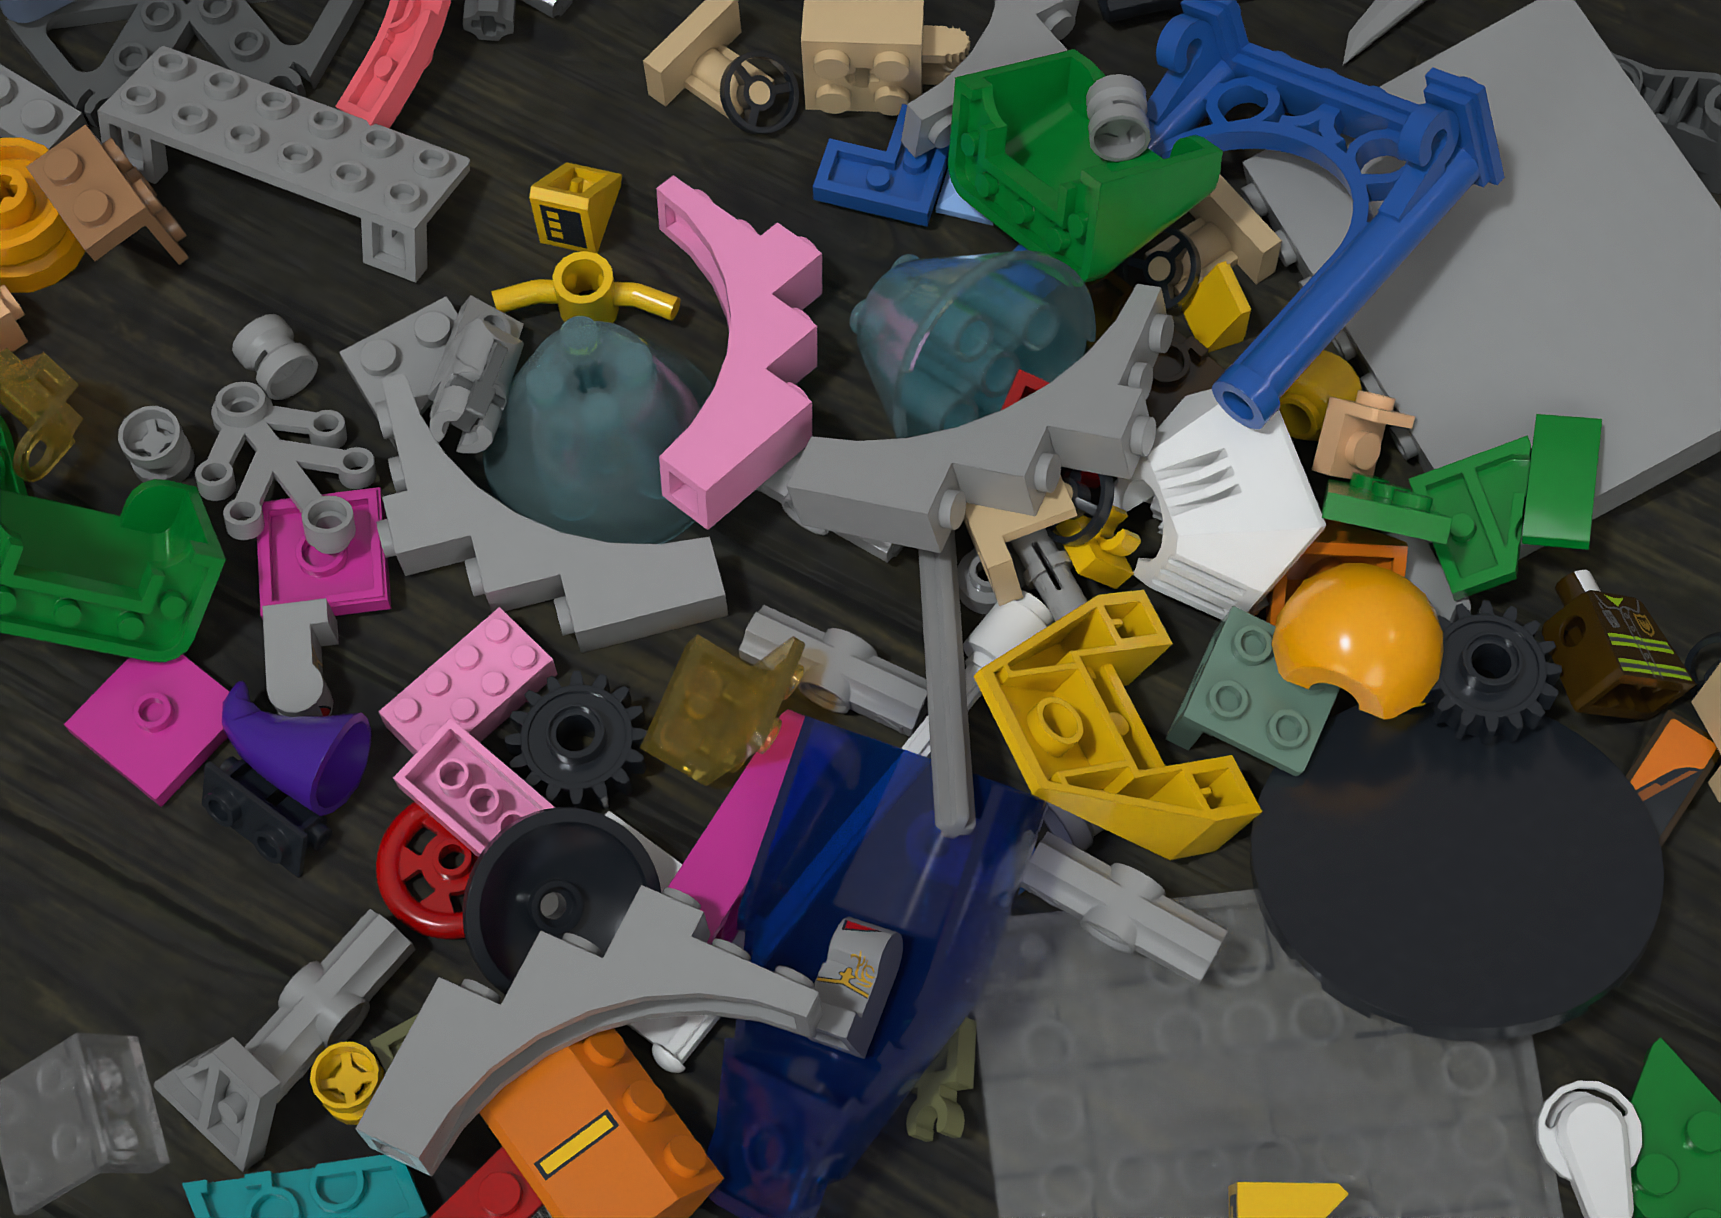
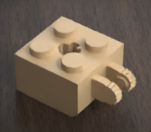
[801,0,970,116]

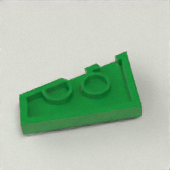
[1322,472,1453,544]

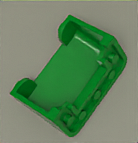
[948,49,1223,285]
[0,452,226,662]

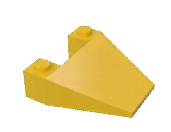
[973,590,1262,860]

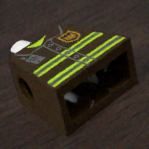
[1542,570,1696,721]

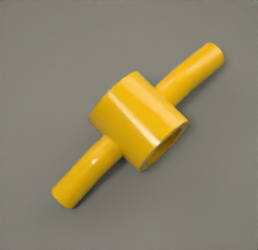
[491,251,680,334]

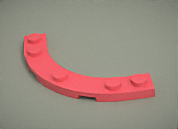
[335,0,451,129]

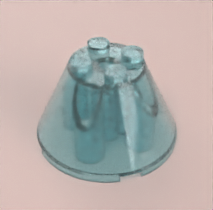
[850,250,1096,439]
[483,316,714,544]

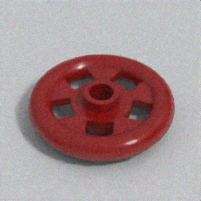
[376,802,478,939]

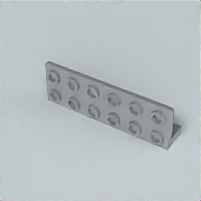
[97,46,470,283]

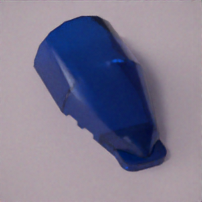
[707,716,1049,1218]

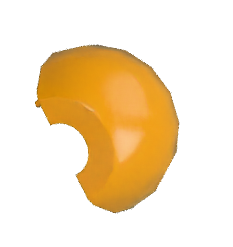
[1271,563,1444,719]

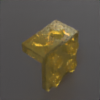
[640,634,805,786]

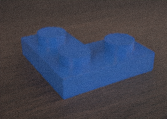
[812,104,949,227]

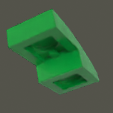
[1522,414,1602,550]

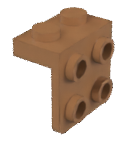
[26,124,189,265]

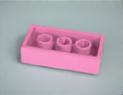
[379,607,557,755]
[393,718,555,857]

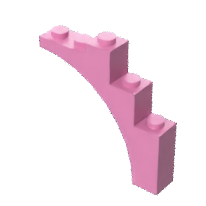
[656,175,822,530]

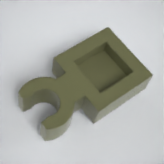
[902,1015,977,1142]

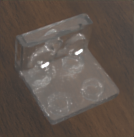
[0,1033,170,1215]

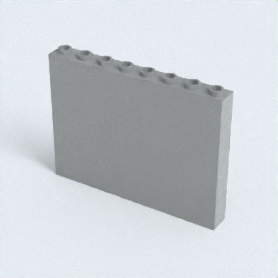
[1240,0,1721,559]

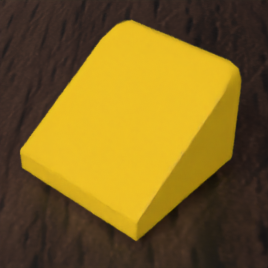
[1182,261,1251,353]

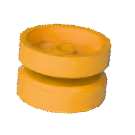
[0,137,86,293]

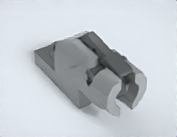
[427,295,524,453]

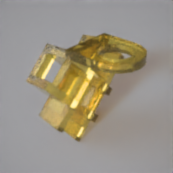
[0,348,83,482]

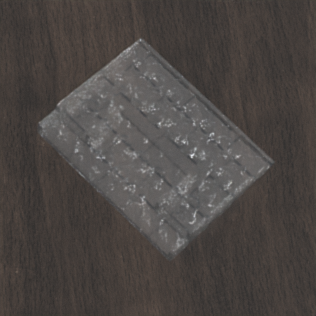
[960,889,1563,1218]

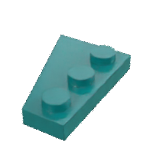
[182,1155,430,1218]

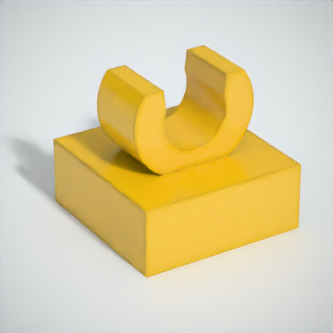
[1056,505,1141,589]

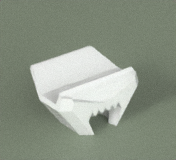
[1113,389,1326,620]

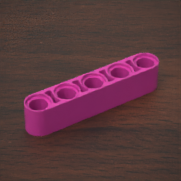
[668,710,850,945]

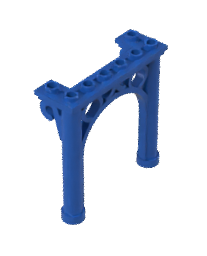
[981,0,1505,429]

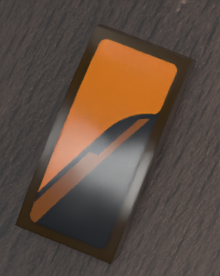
[1625,710,1721,847]

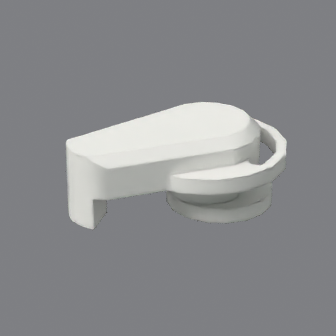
[1536,1081,1642,1218]

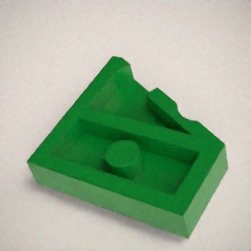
[1408,435,1532,601]

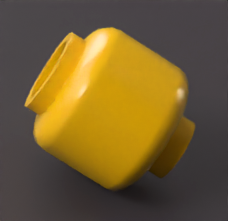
[1279,350,1363,442]

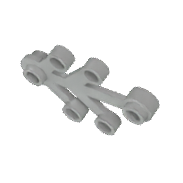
[195,382,376,554]

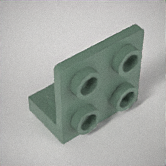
[1165,606,1340,776]

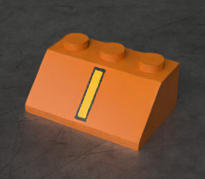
[479,1028,724,1218]

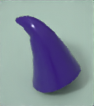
[222,681,371,816]

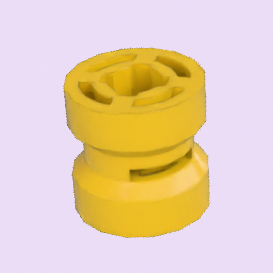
[310,1042,386,1125]

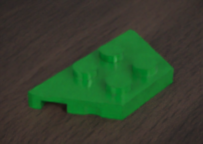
[1622,1038,1721,1218]

